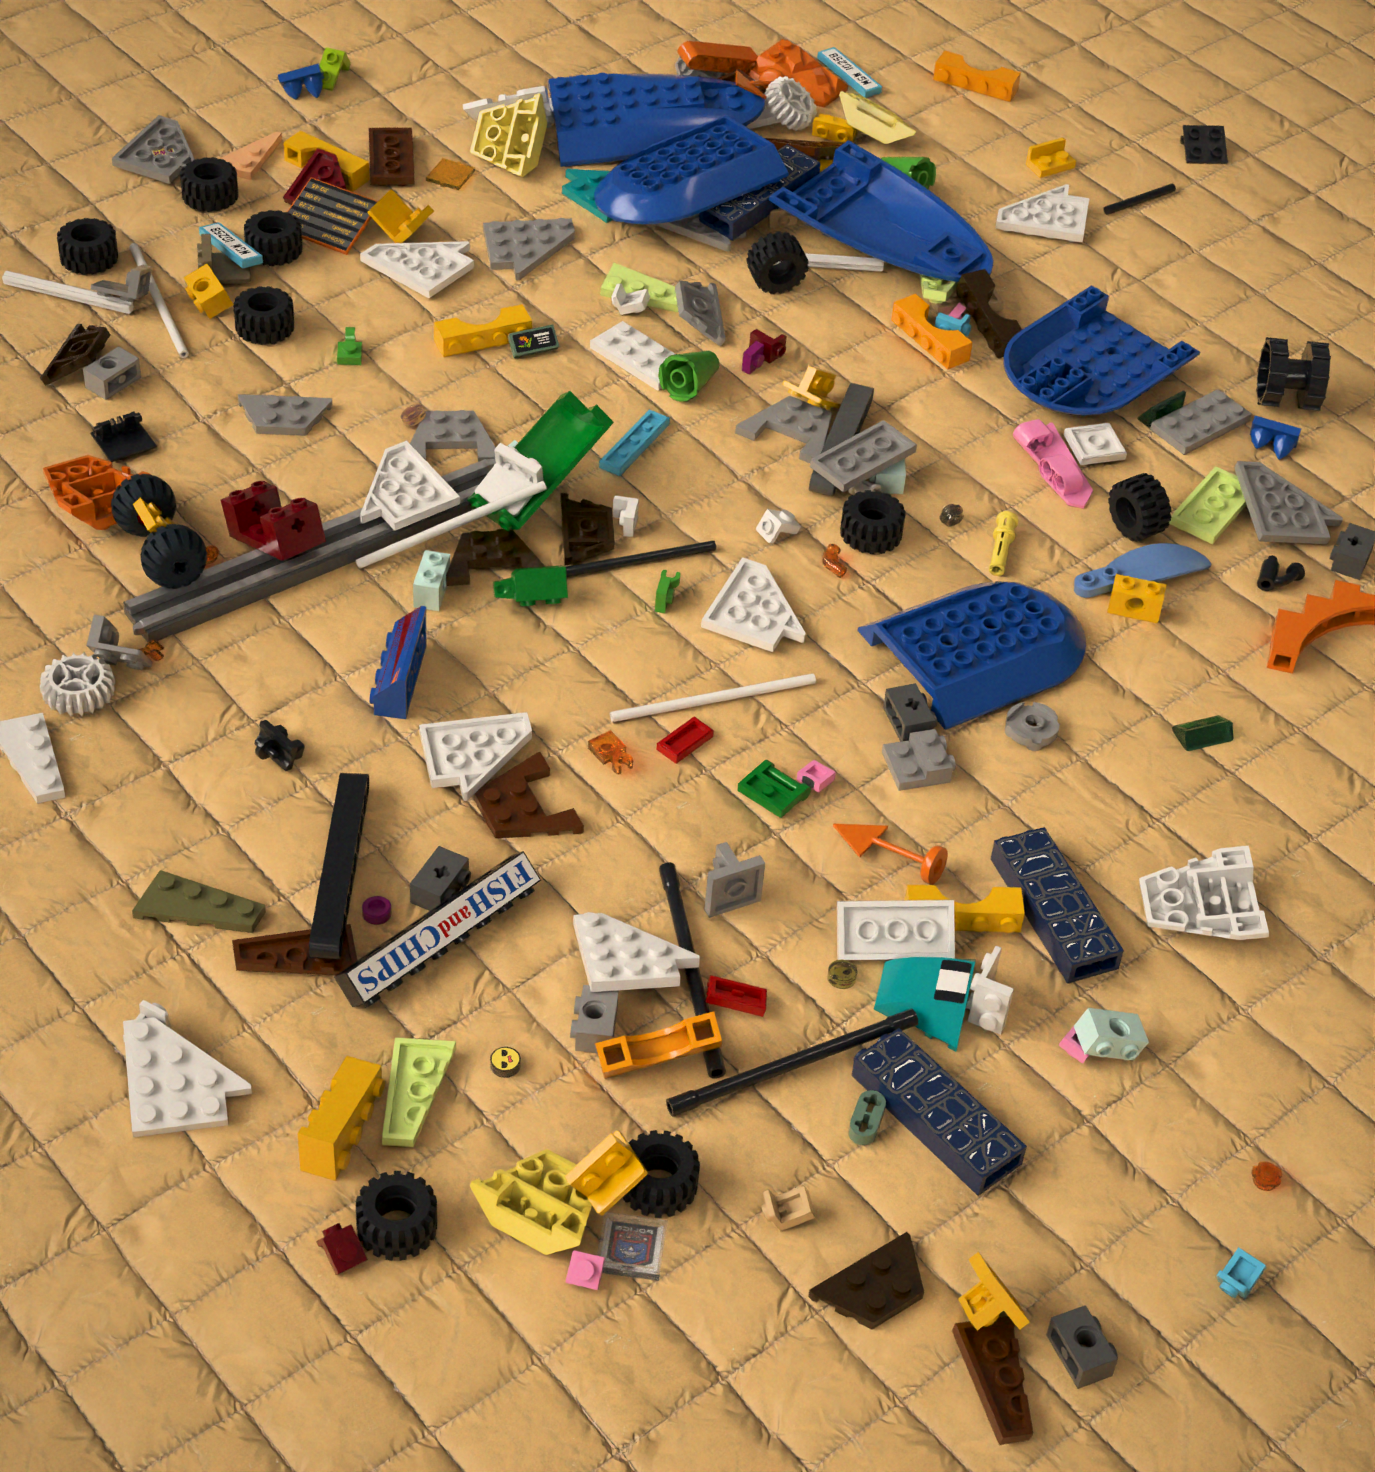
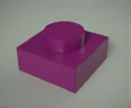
[742,341,765,375]

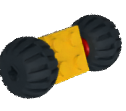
[111,474,207,589]

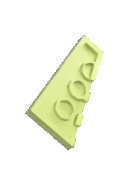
[600,263,679,313]
[919,274,959,304]

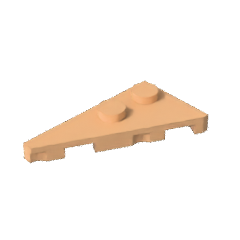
[219,131,282,180]

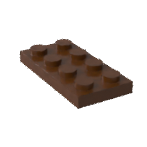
[369,128,415,186]

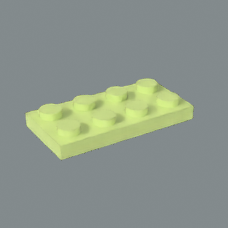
[1169,466,1247,544]

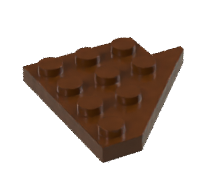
[765,138,844,160]

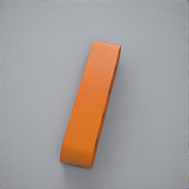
[678,41,758,75]

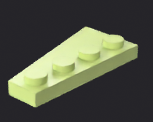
[382,1038,456,1147]

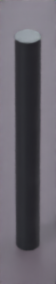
[1104,183,1176,215]

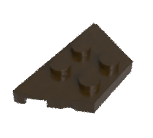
[40,324,111,385]
[560,493,615,565]
[808,1232,924,1329]

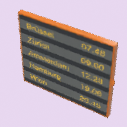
[287,177,378,255]

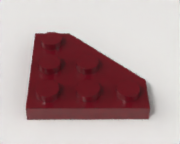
[283,148,347,205]

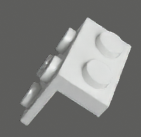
[475,443,544,517]
[966,946,1014,1035]

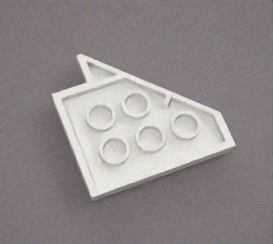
[360,441,460,531]
[573,912,700,992]
[123,1017,252,1137]

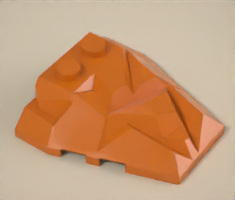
[748,39,848,108]
[43,455,150,530]

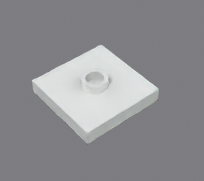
[1064,423,1127,465]

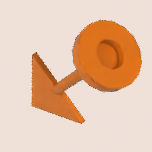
[735,69,785,99]
[833,823,948,885]

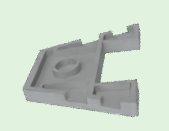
[735,396,832,463]
[410,410,496,462]

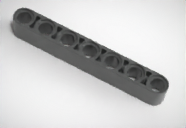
[809,383,874,497]

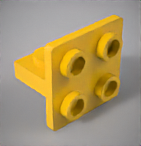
[782,366,841,410]
[564,1131,648,1215]

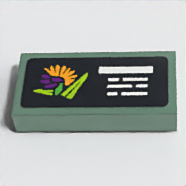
[507,325,559,358]

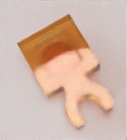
[588,730,633,775]

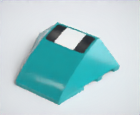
[874,957,976,1052]

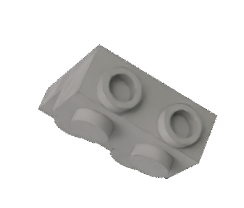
[882,729,956,791]

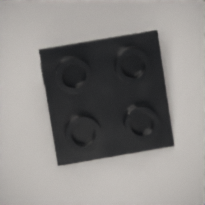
[1180,125,1228,164]
[90,411,157,462]

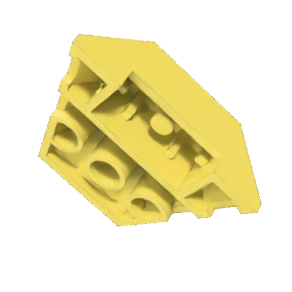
[839,91,916,144]
[470,94,547,178]
[470,1149,592,1255]

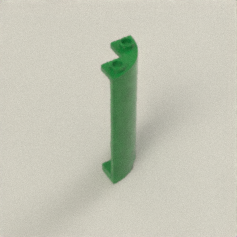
[467,391,614,531]

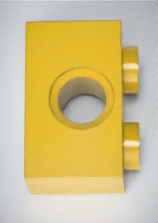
[184,264,234,319]
[1107,574,1166,624]

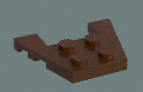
[474,752,584,838]

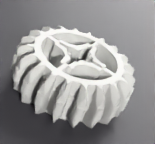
[764,76,817,131]
[40,652,115,717]

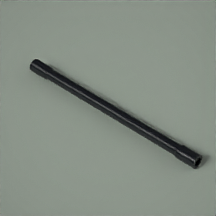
[659,862,726,1079]
[666,1008,918,1117]

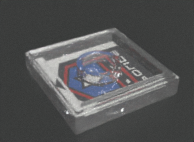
[597,1212,668,1281]

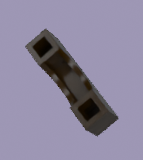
[956,269,1022,358]

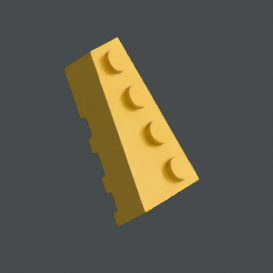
[297,1056,386,1181]

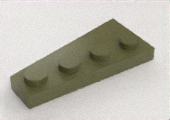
[132,870,266,933]

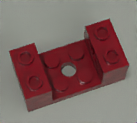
[220,481,326,561]

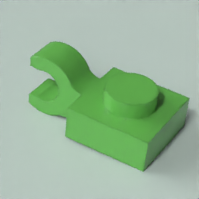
[337,327,362,365]
[655,570,680,614]

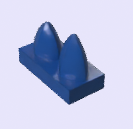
[278,64,324,100]
[1250,416,1301,460]

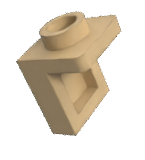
[762,1186,815,1231]

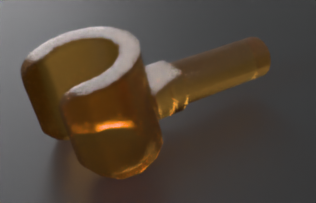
[137,640,164,661]

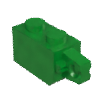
[493,565,568,606]

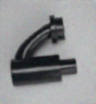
[1257,555,1305,591]

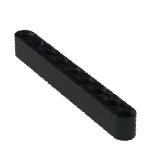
[309,773,369,960]

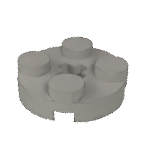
[1005,702,1060,751]

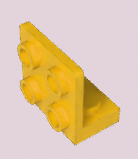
[368,189,434,243]

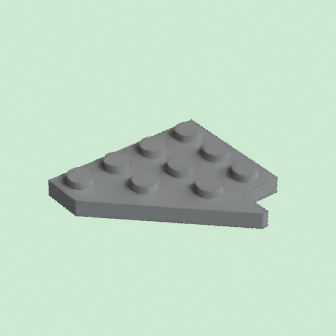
[112,115,195,184]
[1234,461,1343,544]

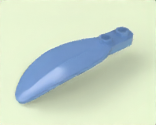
[1074,543,1211,598]

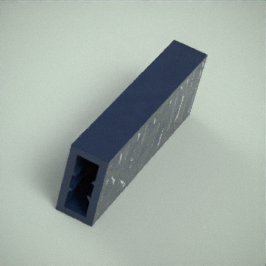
[699,144,820,241]
[991,827,1124,984]
[852,1028,1027,1196]

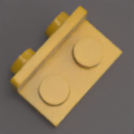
[812,113,859,143]
[1026,137,1076,178]

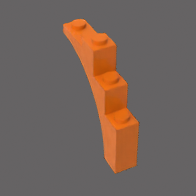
[1267,580,1375,674]

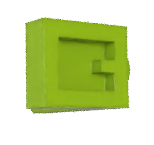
[320,47,351,91]

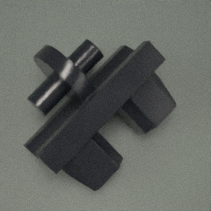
[254,720,305,771]

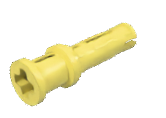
[989,511,1019,576]

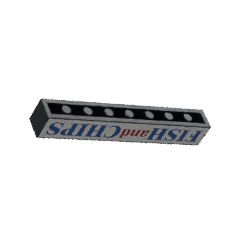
[334,851,541,1008]

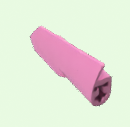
[1013,419,1093,509]

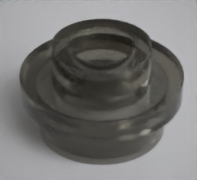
[939,504,964,527]

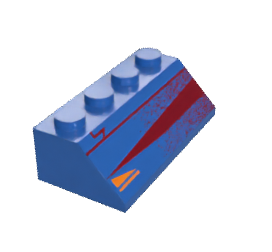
[369,606,427,719]

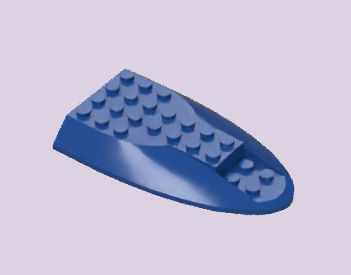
[548,73,765,167]
[769,140,993,282]

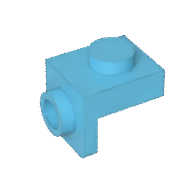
[935,312,972,337]
[1216,1247,1266,1299]

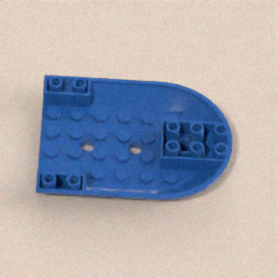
[594,115,789,224]
[1003,285,1200,416]
[857,581,1086,730]

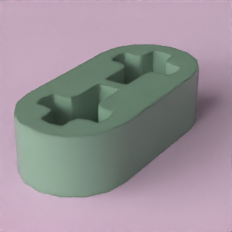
[848,1090,886,1145]

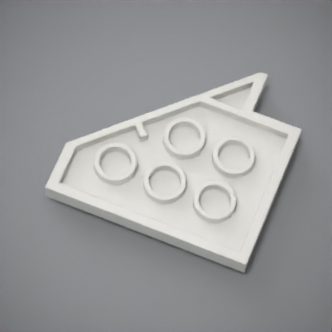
[995,184,1089,242]
[360,241,474,298]
[701,557,806,652]
[419,712,532,801]

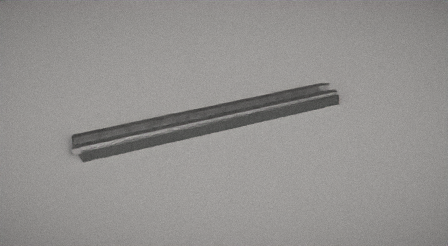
[123,459,496,645]

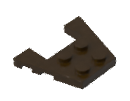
[446,529,545,586]

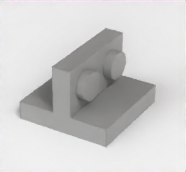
[704,842,765,918]

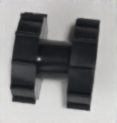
[1256,337,1331,411]

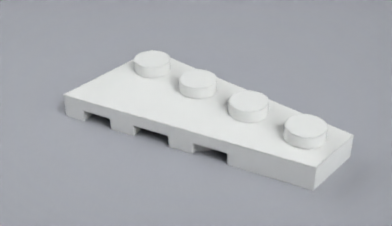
[0,713,65,804]

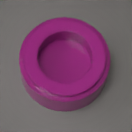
[362,896,392,925]

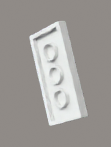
[590,321,675,391]
[837,900,955,960]

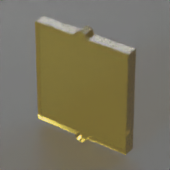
[426,158,475,191]

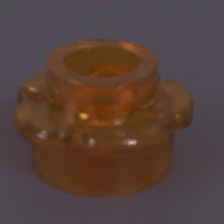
[1252,1161,1282,1191]

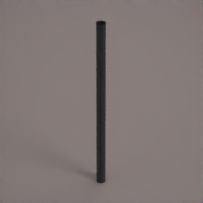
[566,540,716,577]

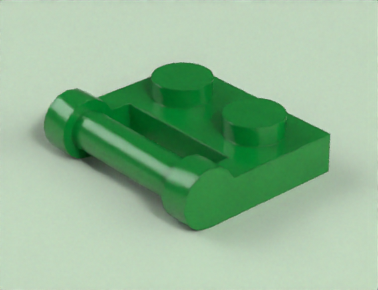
[737,760,811,818]

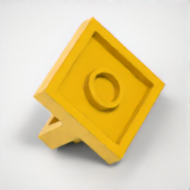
[958,1251,1030,1331]

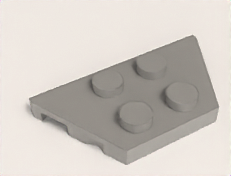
[675,281,726,346]
[238,394,332,436]

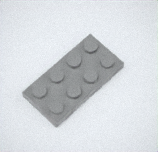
[1150,389,1252,455]
[810,420,917,492]

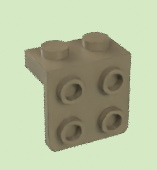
[197,234,251,284]

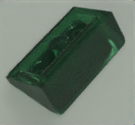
[1138,390,1186,428]
[1172,715,1234,751]

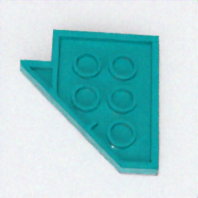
[562,169,613,223]

